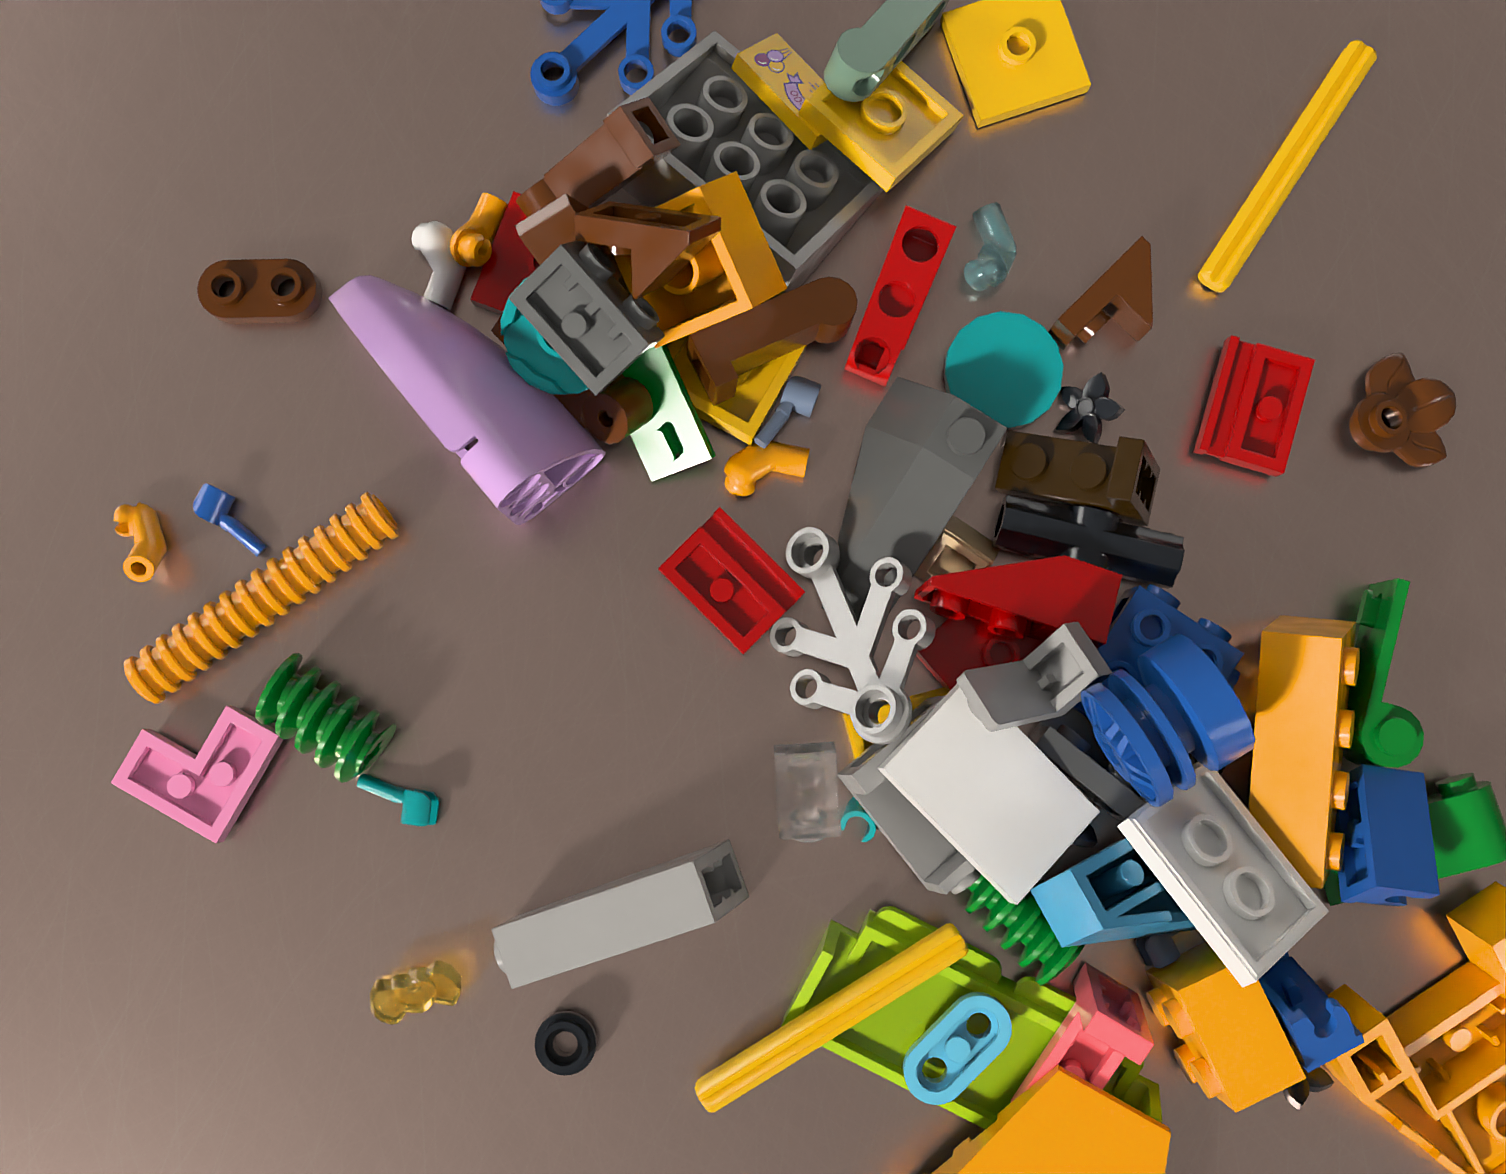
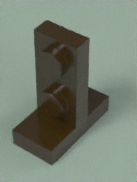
[995,430,1160,526]

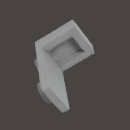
[956,622,1112,732]

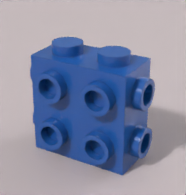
[1072,584,1244,718]

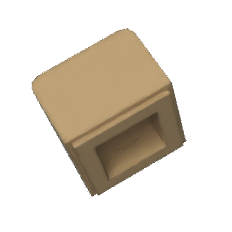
[914,515,1000,582]

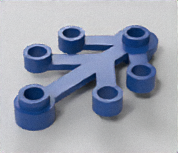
[530,0,697,106]

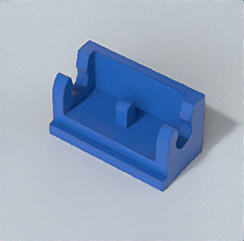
[1335,764,1440,906]
[1259,952,1364,1073]

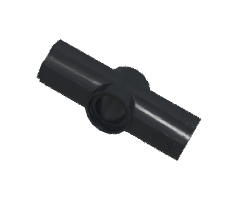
[992,495,1185,589]

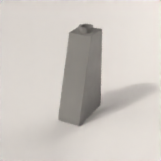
[491,840,749,989]

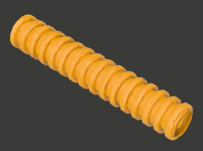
[124,492,399,704]

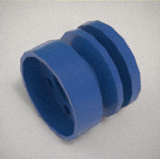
[1081,633,1255,807]

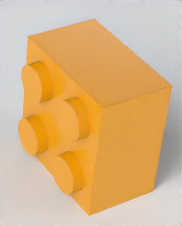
[614,171,788,348]
[1145,941,1306,1112]

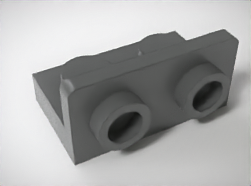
[508,241,665,396]
[1028,708,1146,822]

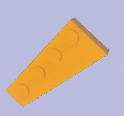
[1249,615,1360,889]

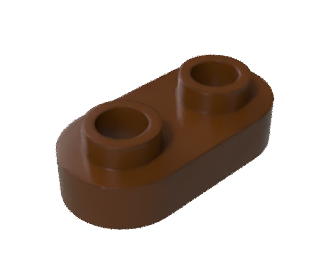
[197,258,322,324]

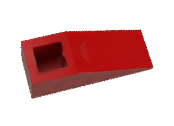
[914,555,1122,649]

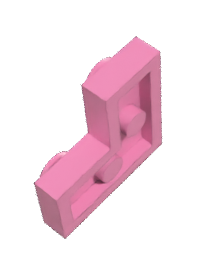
[111,706,284,843]

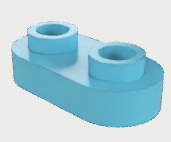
[903,992,1012,1105]

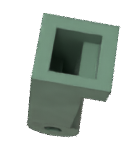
[824,0,949,102]

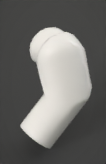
[412,221,467,311]

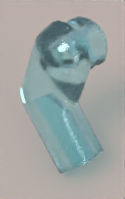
[964,202,1017,291]

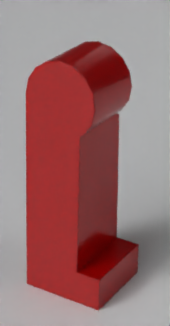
[844,205,957,387]

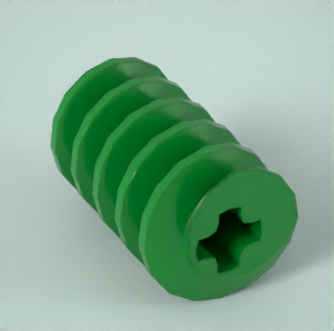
[255,653,397,783]
[963,874,1086,986]

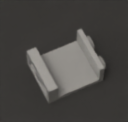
[837,695,981,895]

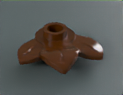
[1349,352,1456,467]

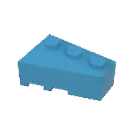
[1030,837,1197,947]

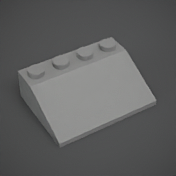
[604,31,884,300]

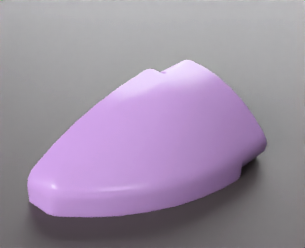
[328,275,605,525]

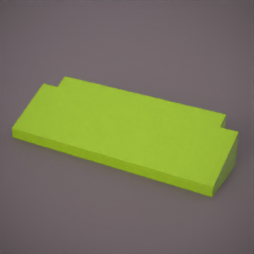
[781,906,1163,1129]

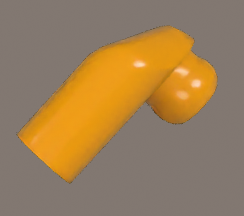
[450,193,508,267]
[724,441,810,497]
[113,502,167,582]

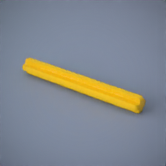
[1198,40,1377,293]
[695,923,969,1113]

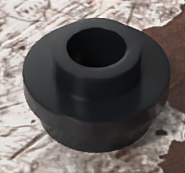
[535,1011,597,1076]

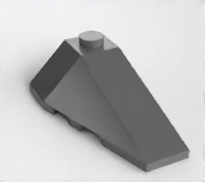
[821,376,1007,621]

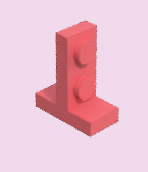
[1011,962,1154,1102]

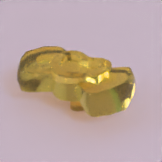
[369,960,461,1025]

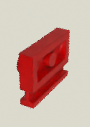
[1193,335,1315,477]
[658,507,805,655]

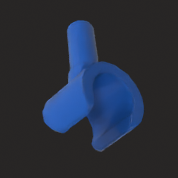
[193,483,268,557]

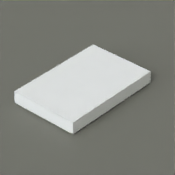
[877,683,1100,905]
[1117,762,1329,988]

